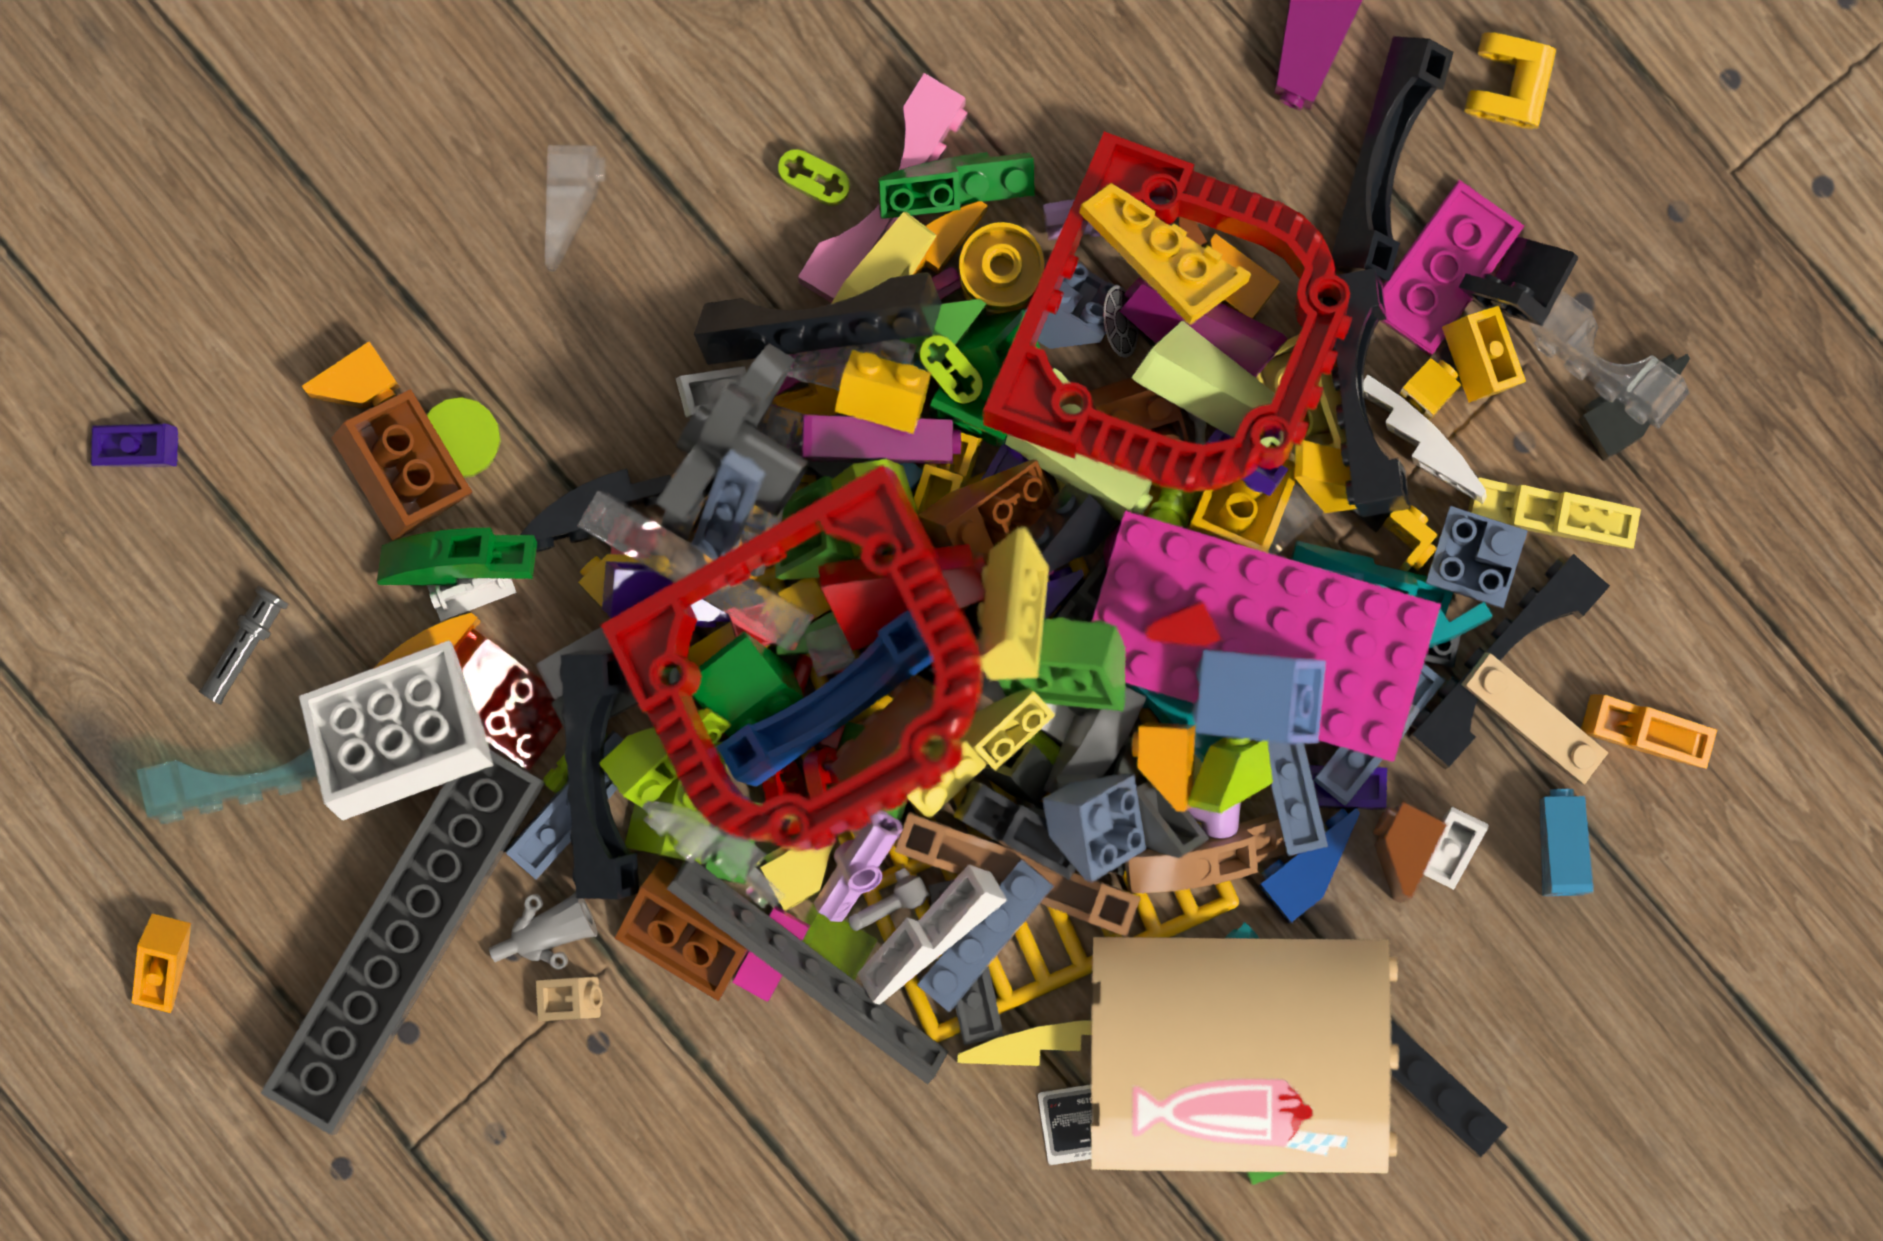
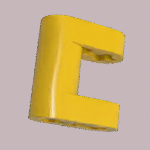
[1464,32,1556,129]

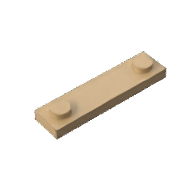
[1461,652,1608,785]

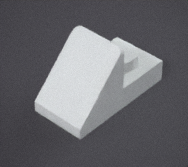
[676,366,746,419]
[1423,807,1489,890]

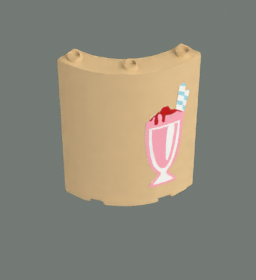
[1091,937,1398,1173]

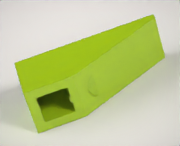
[599,708,731,809]

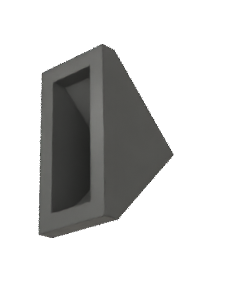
[1136,781,1209,859]

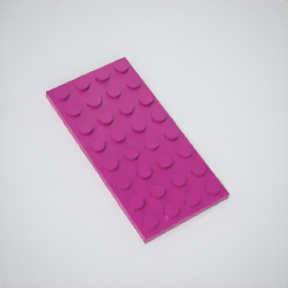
[1091,511,1441,762]

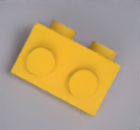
[1383,505,1438,571]

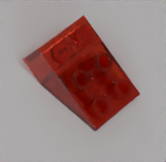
[455,628,563,771]

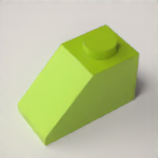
[1188,736,1273,814]

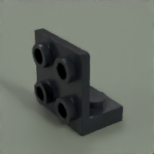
[1459,237,1578,326]

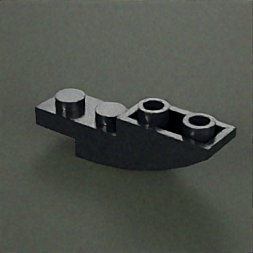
[520,469,672,552]

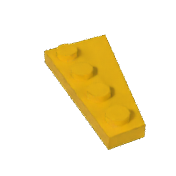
[1079,183,1251,325]

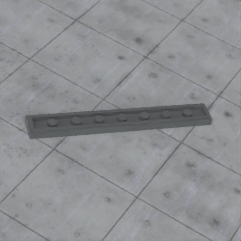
[667,857,948,1085]

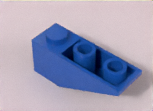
[1258,808,1360,924]

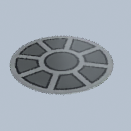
[1104,285,1138,358]

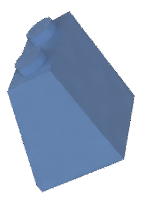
[1193,650,1326,743]

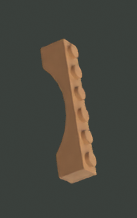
[895,812,1140,936]

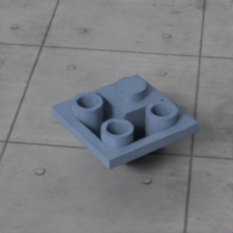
[1025,262,1116,349]
[1425,506,1528,608]
[1043,774,1146,882]

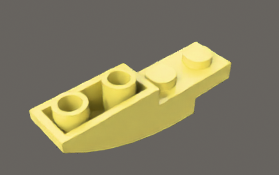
[907,688,1055,819]

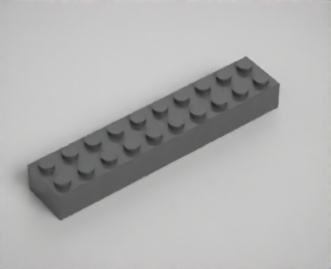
[261,750,545,1135]

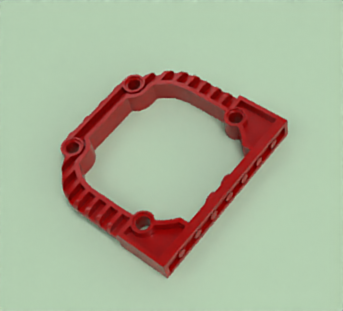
[983,131,1352,492]
[601,464,982,852]

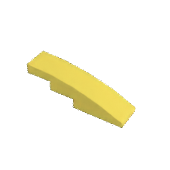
[1468,477,1641,549]
[957,1020,1092,1066]

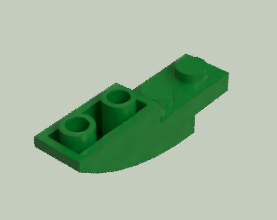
[878,152,1035,219]
[377,527,537,586]

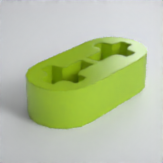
[778,149,850,206]
[918,334,983,403]

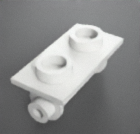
[427,578,517,622]

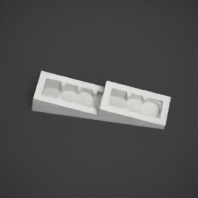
[857,865,1007,1004]

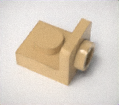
[536,977,603,1021]

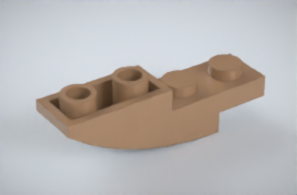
[1125,812,1285,893]

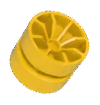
[959,222,1044,316]

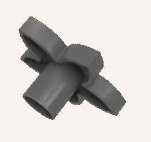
[657,344,809,542]

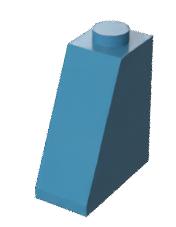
[1539,789,1593,896]

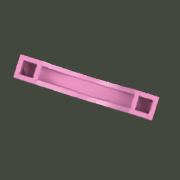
[798,73,968,303]

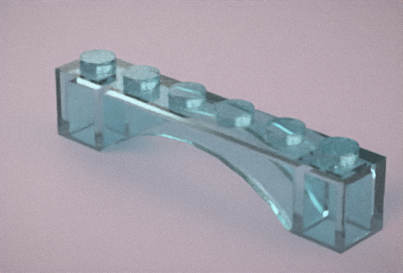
[136,748,320,825]

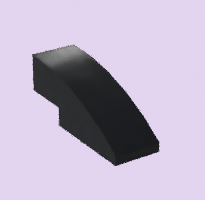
[953,781,1076,880]

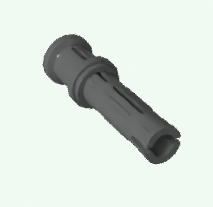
[198,585,289,705]

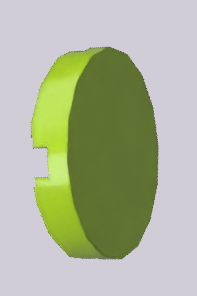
[427,397,501,478]

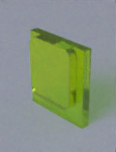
[802,913,878,981]

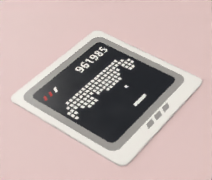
[1038,1085,1092,1165]

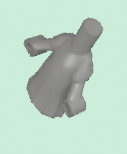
[489,892,598,969]

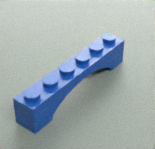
[717,609,933,787]

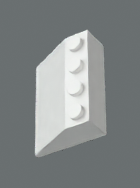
[299,641,493,820]

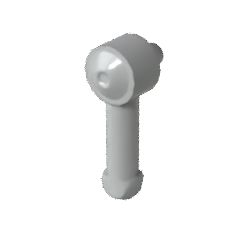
[848,868,930,931]

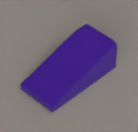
[91,424,178,467]

